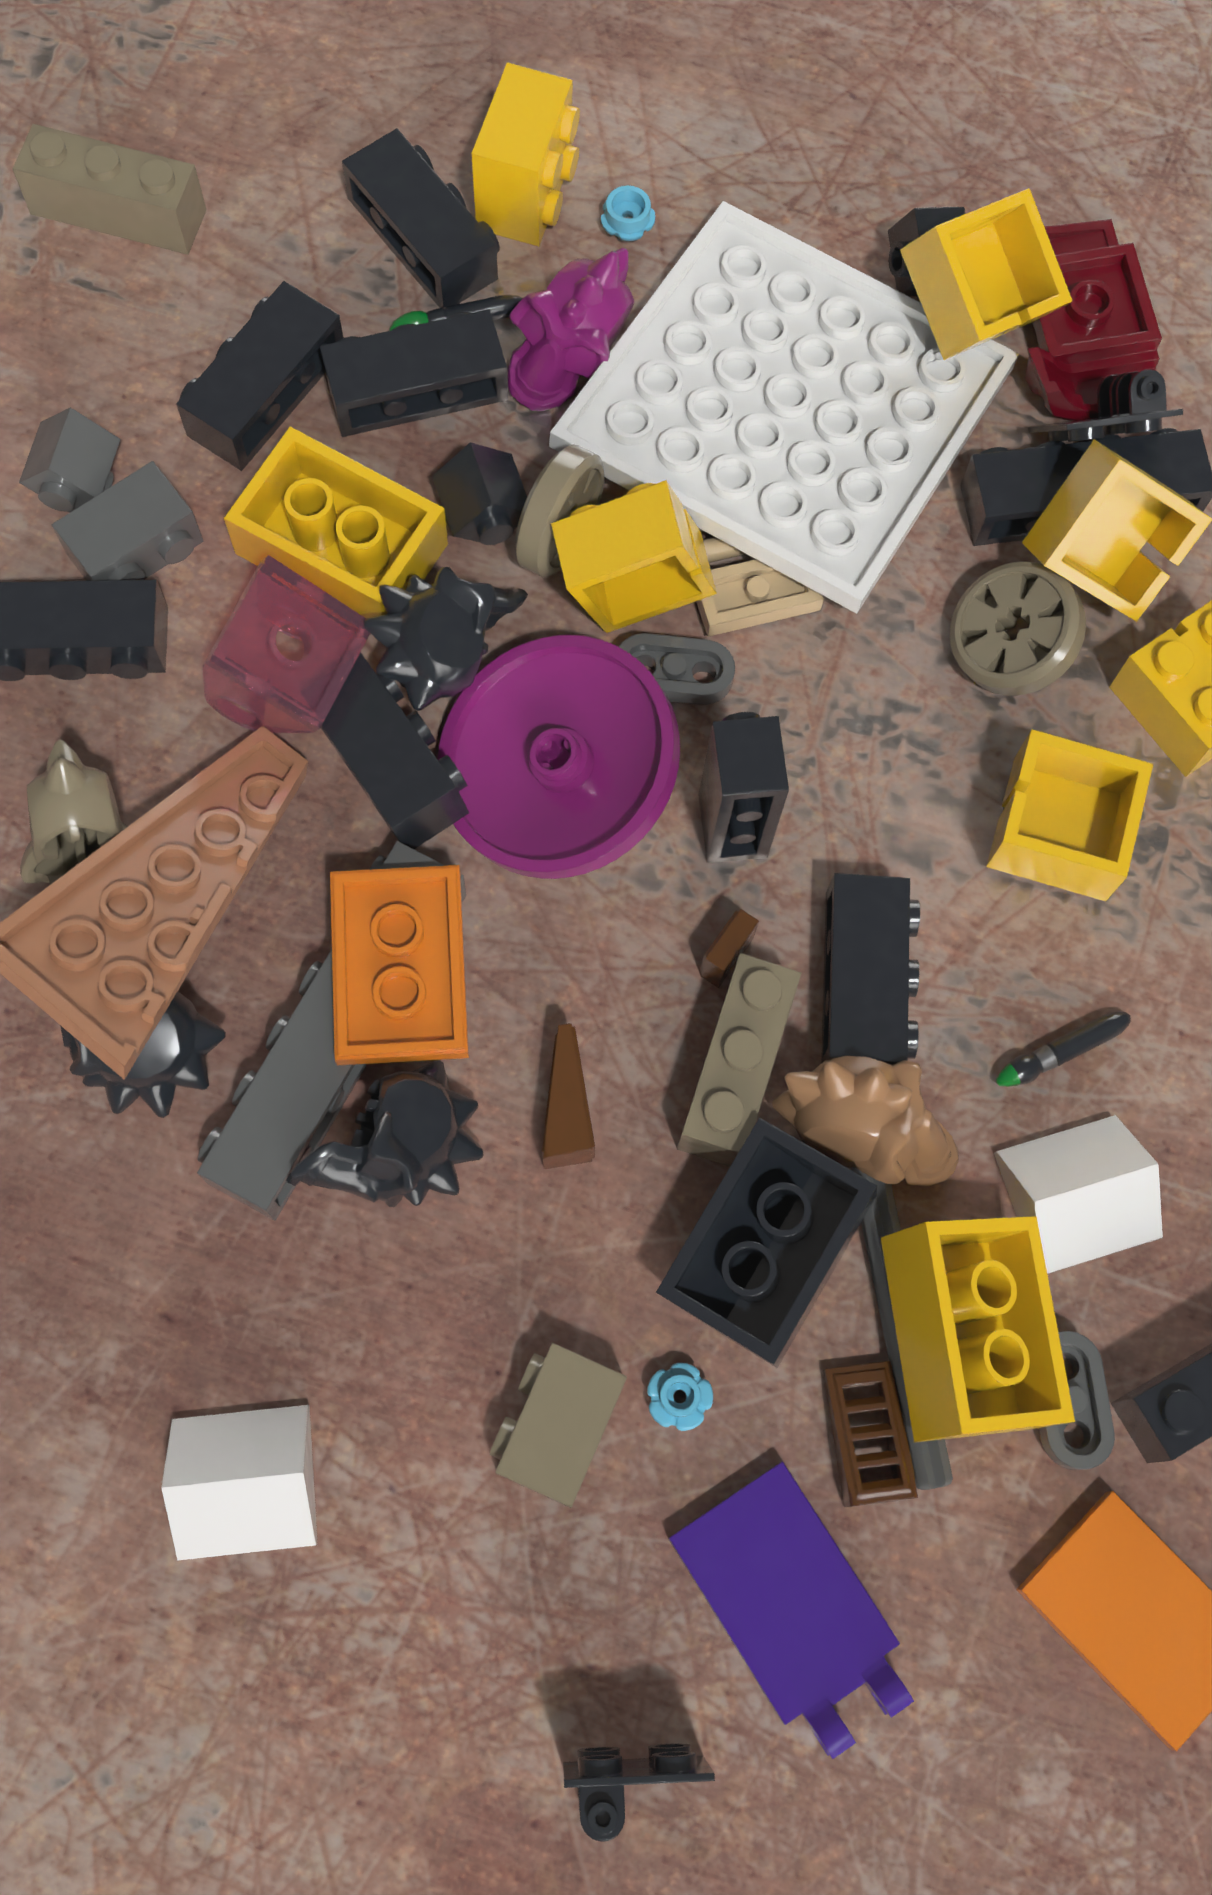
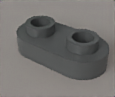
[619,633,735,705]
[1039,1331,1115,1470]

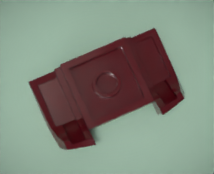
[1025,219,1162,421]

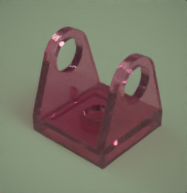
[203,555,370,733]

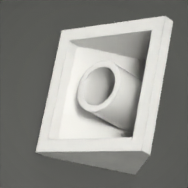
[994,1115,1163,1274]
[161,1405,318,1560]

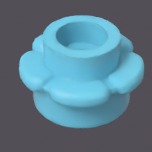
[601,185,655,241]
[647,1363,713,1431]

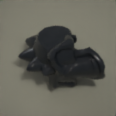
[364,567,528,711]
[60,991,226,1118]
[286,1060,484,1207]

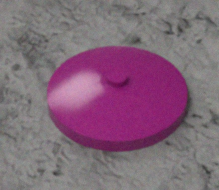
[437,635,680,879]

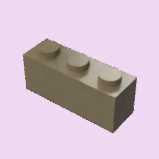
[13,124,207,255]
[677,953,802,1167]

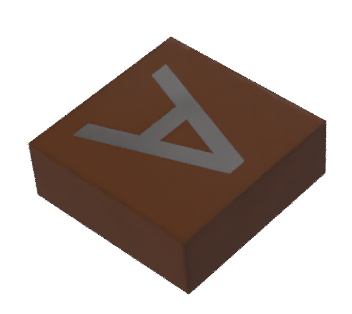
[700,909,759,988]

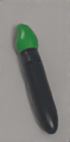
[390,295,523,331]

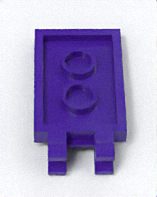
[668,1461,914,1759]

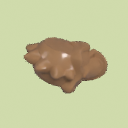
[772,1056,959,1187]

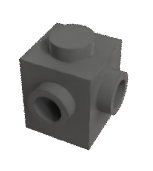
[19,407,121,513]

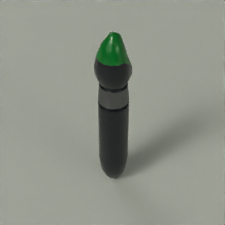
[996,1011,1131,1087]

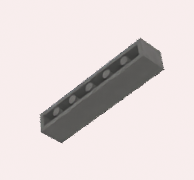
[197,841,466,1221]

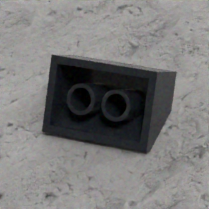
[656,1117,877,1368]

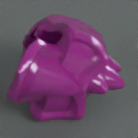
[507,248,634,412]

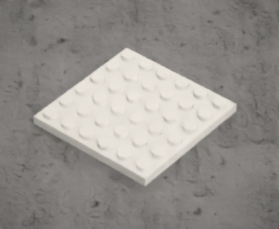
[549,201,1019,614]

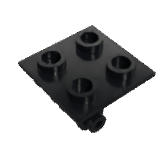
[1028,369,1183,442]
[563,1743,715,1842]

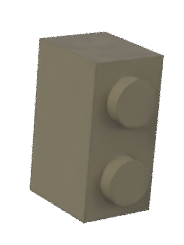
[489,1343,627,1508]

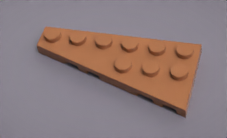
[0,726,308,1080]

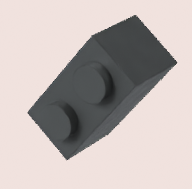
[51,461,204,581]

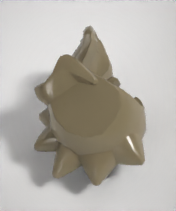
[20,740,128,885]

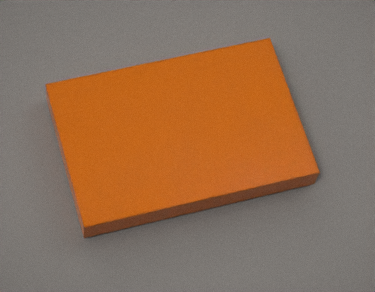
[330,865,469,1066]
[1016,1491,1212,1751]

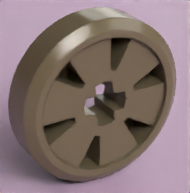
[515,444,604,578]
[950,562,1086,696]

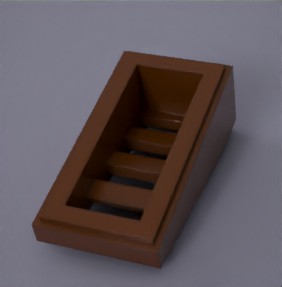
[541,1023,595,1169]
[823,1361,918,1507]

